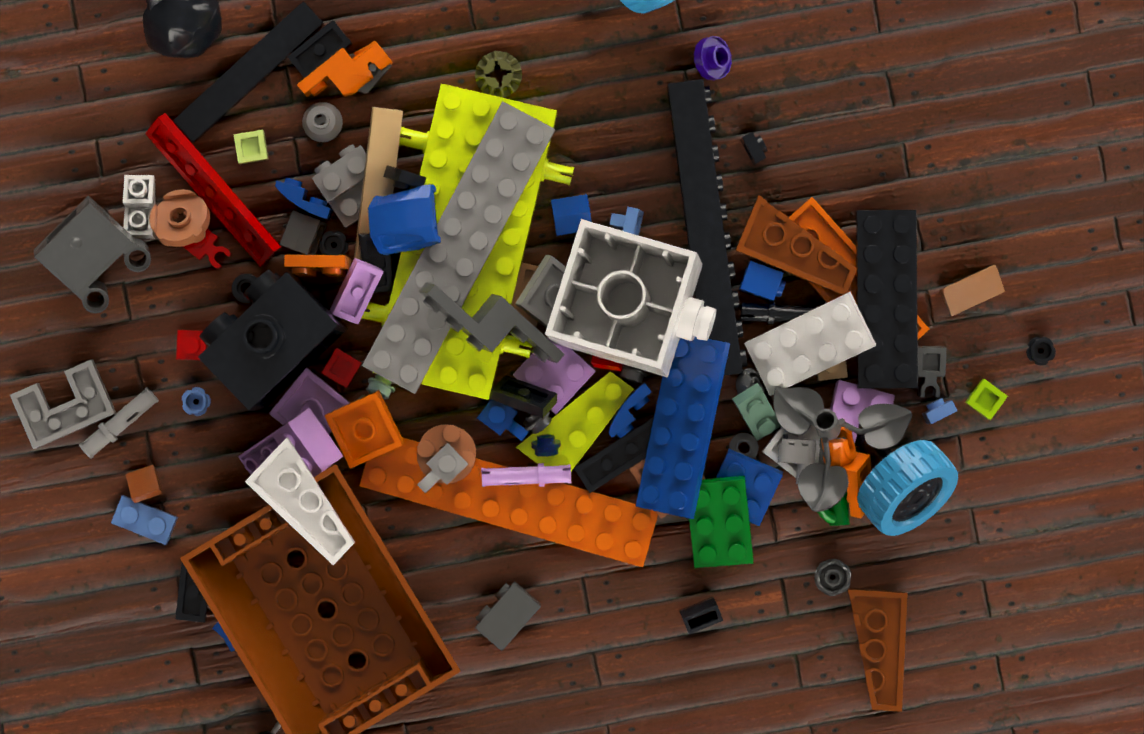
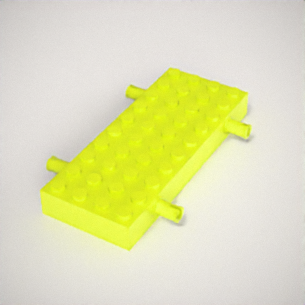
[362,83,574,400]

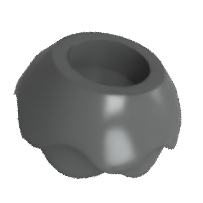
[736,368,765,394]
[814,559,851,596]

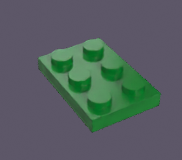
[689,476,754,568]

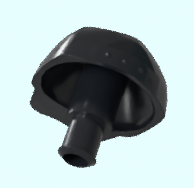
[143,0,222,58]

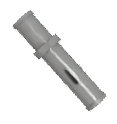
[79,387,159,459]

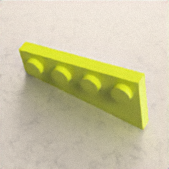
[516,371,634,472]

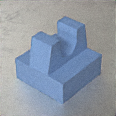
[610,207,644,236]

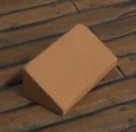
[939,264,1005,317]

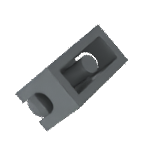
[475,581,541,651]

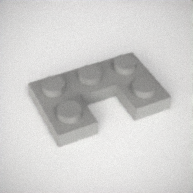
[10,360,116,449]

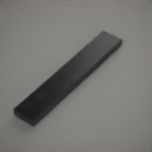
[173,1,324,143]

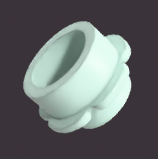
[366,374,395,399]

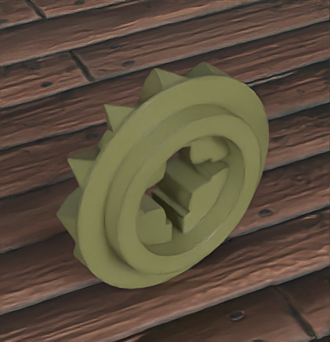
[475,51,522,98]

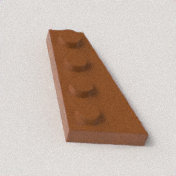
[735,195,857,295]

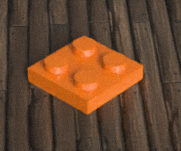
[324,390,405,469]

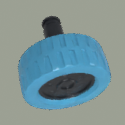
[855,434,958,536]

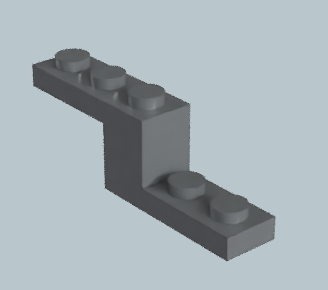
[419,282,565,363]

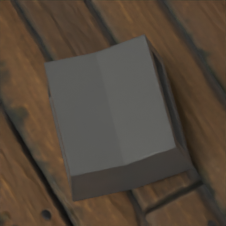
[280,210,327,255]

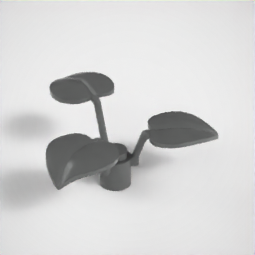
[774,387,912,512]

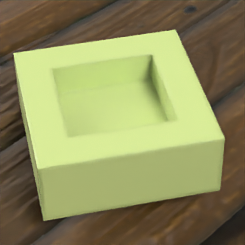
[233,130,269,164]

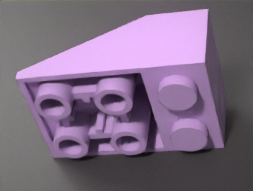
[238,408,343,477]

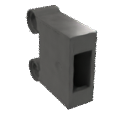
[34,196,151,314]

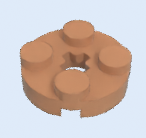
[149,189,210,247]
[417,424,476,483]

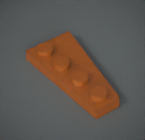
[848,589,908,712]

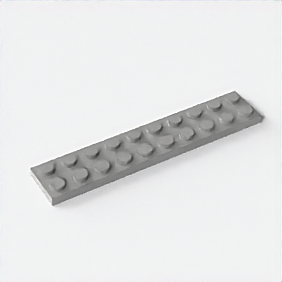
[362,101,555,394]

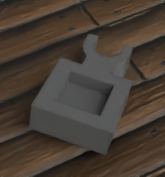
[918,346,946,397]

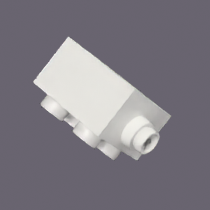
[545,219,716,378]

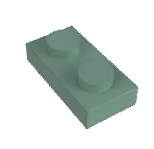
[732,383,781,441]

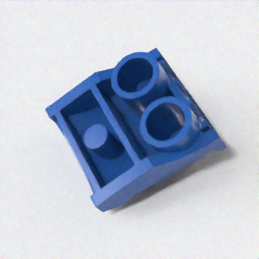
[368,184,441,255]

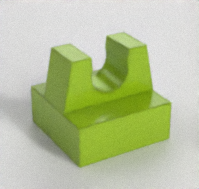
[965,379,1008,420]

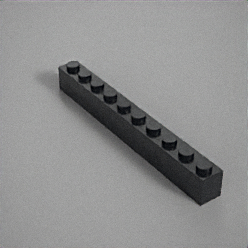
[667,79,747,376]

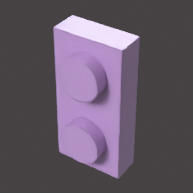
[329,258,383,324]

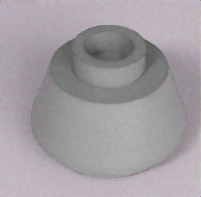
[302,102,343,142]

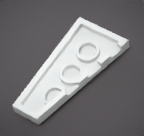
[245,437,355,565]

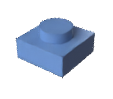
[922,398,957,424]

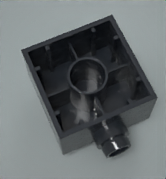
[198,270,349,410]

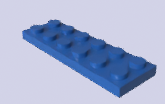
[636,337,730,519]

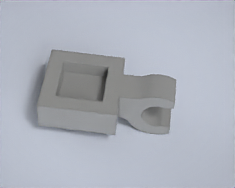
[417,443,468,493]

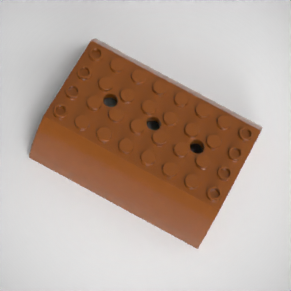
[180,464,461,734]

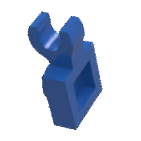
[477,400,529,441]

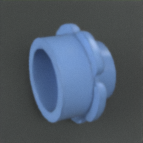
[182,387,211,416]

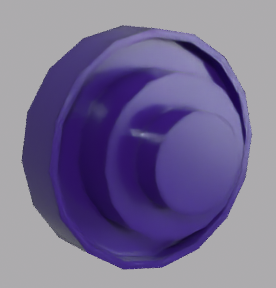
[694,36,732,81]

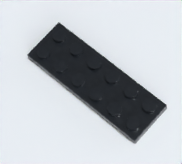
[856,210,918,388]

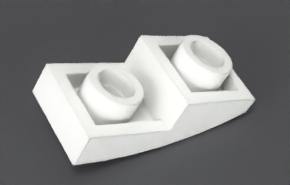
[123,175,156,239]

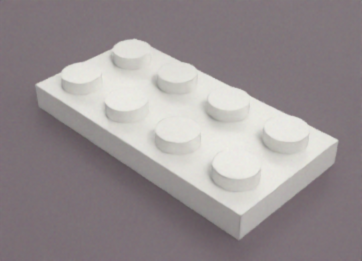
[744,292,876,396]

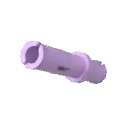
[481,463,571,487]

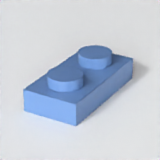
[111,495,178,545]

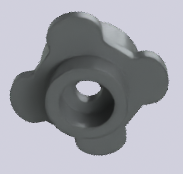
[522,412,552,434]

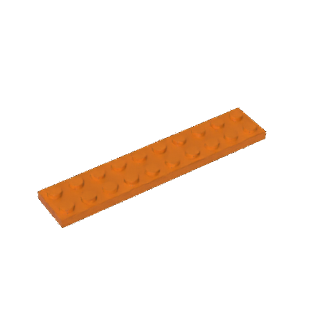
[359,437,658,568]

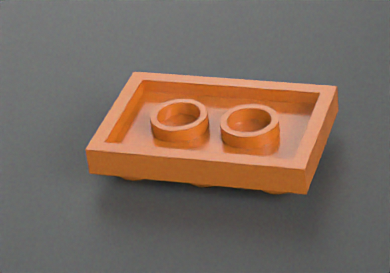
[284,255,353,277]

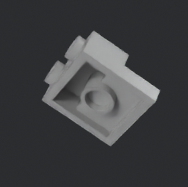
[312,144,366,229]

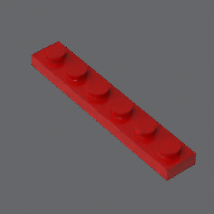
[145,113,281,267]

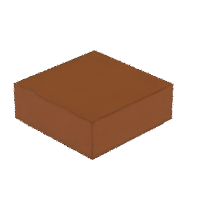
[125,465,163,503]

